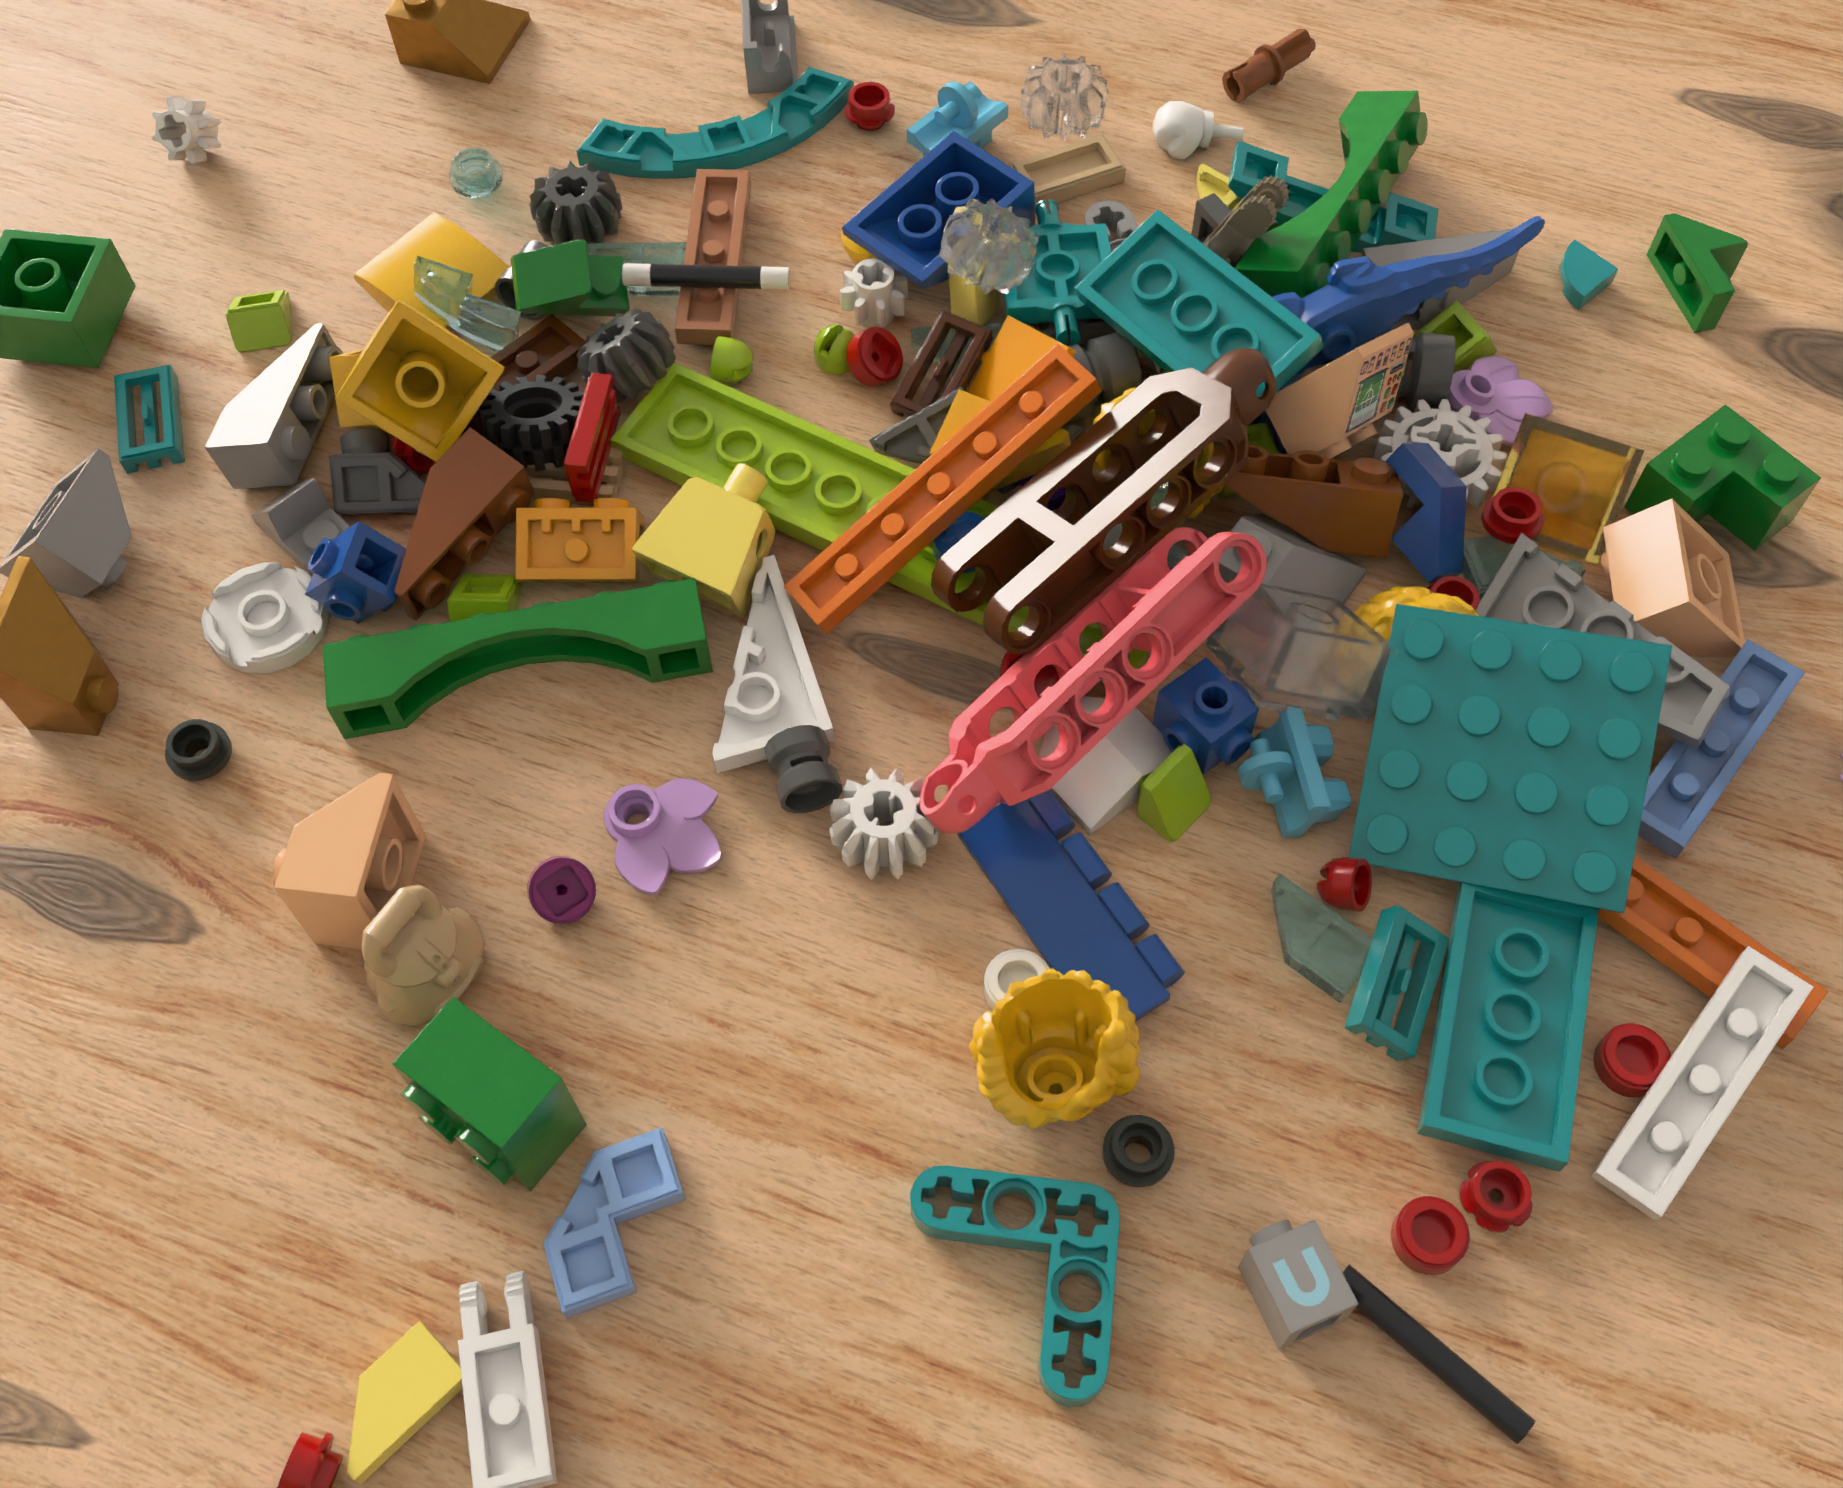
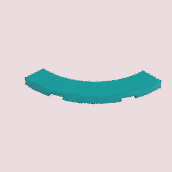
[576,67,854,179]

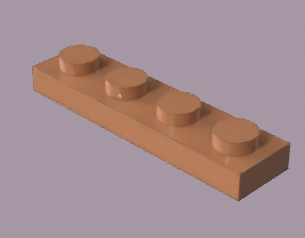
[675,169,751,345]

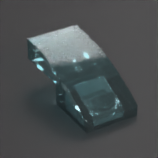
[414,256,521,352]

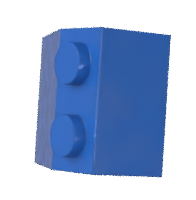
[842,131,1035,289]

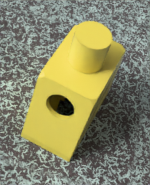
[632,463,776,617]

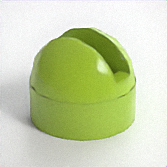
[814,324,854,375]
[710,336,753,384]

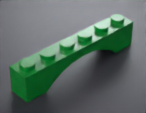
[1235,91,1428,298]
[323,578,713,739]

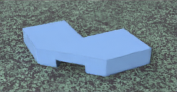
[543,1128,686,1318]

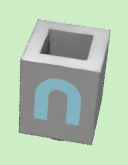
[1238,1220,1358,1350]

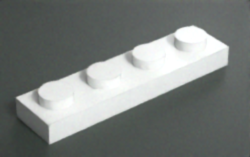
[1591,946,1813,1221]

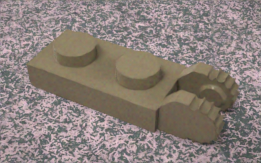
[1202,175,1290,263]

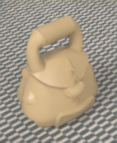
[361,885,485,1027]

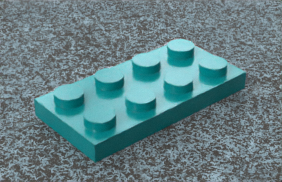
[1074,209,1324,397]
[1417,882,1599,1172]

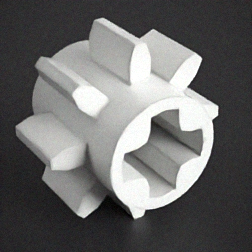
[152,96,222,164]
[840,258,908,328]

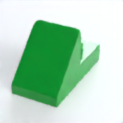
[1646,213,1748,333]
[510,239,630,317]

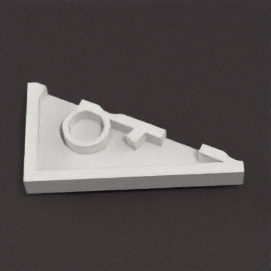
[712,555,834,773]

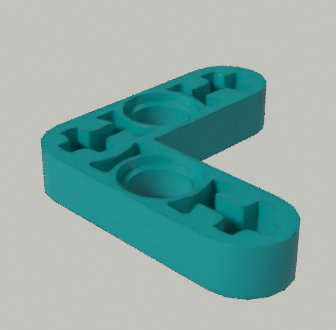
[910,1165,1120,1407]

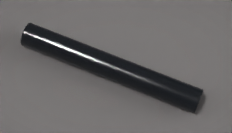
[1342,1264,1536,1444]

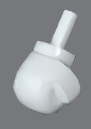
[1153,101,1244,160]

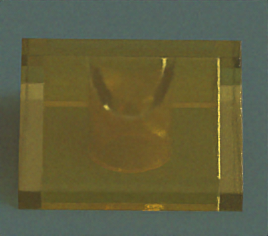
[1481,412,1645,565]

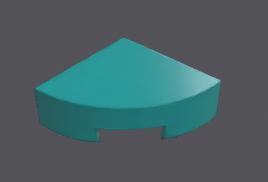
[1559,240,1618,310]

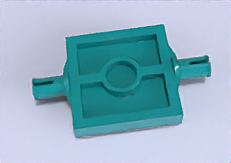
[996,199,1111,345]

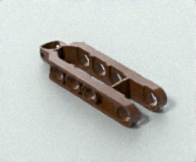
[931,347,1276,655]

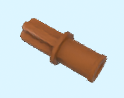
[1222,29,1316,102]

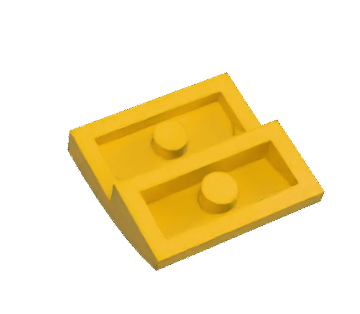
[354,213,509,331]

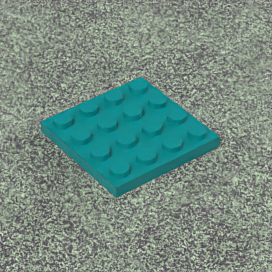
[1349,604,1672,913]

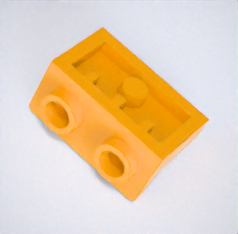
[515,498,645,583]

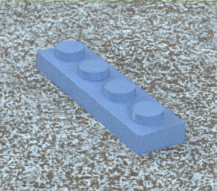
[1638,639,1805,859]

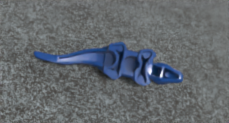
[1272,216,1545,385]

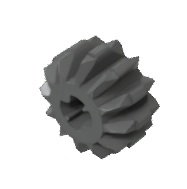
[529,160,623,246]
[576,309,676,404]

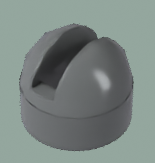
[340,429,390,454]

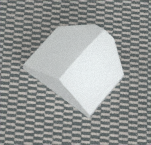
[1039,696,1172,835]

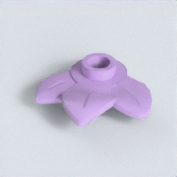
[1447,356,1553,448]
[604,778,721,895]

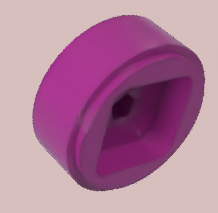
[527,856,596,924]

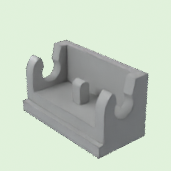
[742,0,798,94]

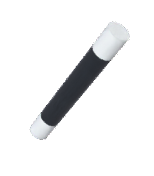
[622,263,790,290]

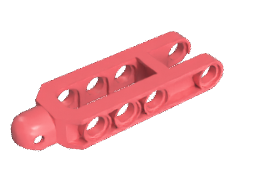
[919,526,1267,834]

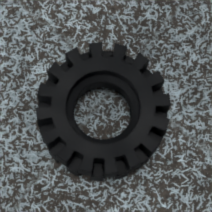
[480,375,584,471]

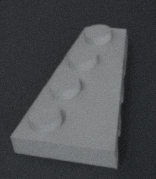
[1475,533,1730,749]

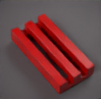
[564,373,621,503]

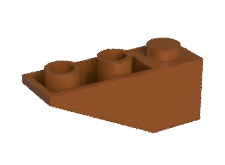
[394,427,535,621]
[1224,444,1403,558]

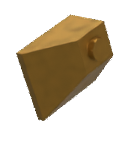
[385,0,531,84]
[0,556,119,736]

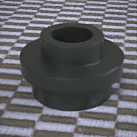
[165,719,232,781]
[1102,1115,1175,1187]

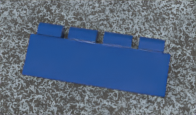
[957,790,1185,1022]

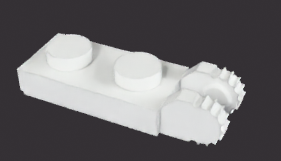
[458,1271,558,1488]

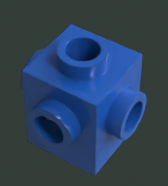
[305,521,406,624]
[1152,657,1259,775]

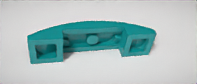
[1228,141,1438,253]

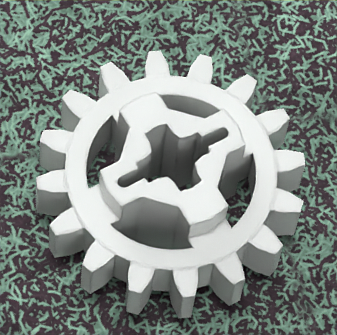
[1373,399,1507,509]

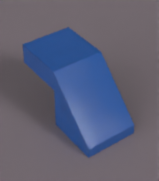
[1386,443,1467,583]

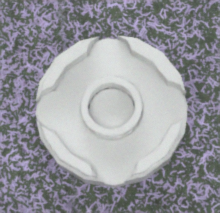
[201,562,330,673]

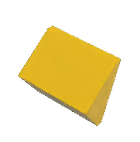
[335,299,504,462]

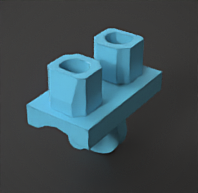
[907,81,1008,157]
[1238,705,1352,838]

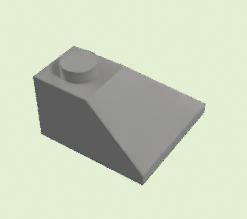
[0,448,132,598]
[1219,513,1367,658]

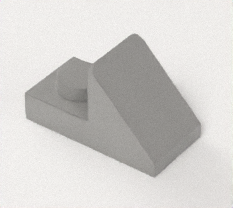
[251,478,351,577]

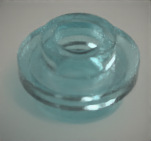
[449,148,503,198]

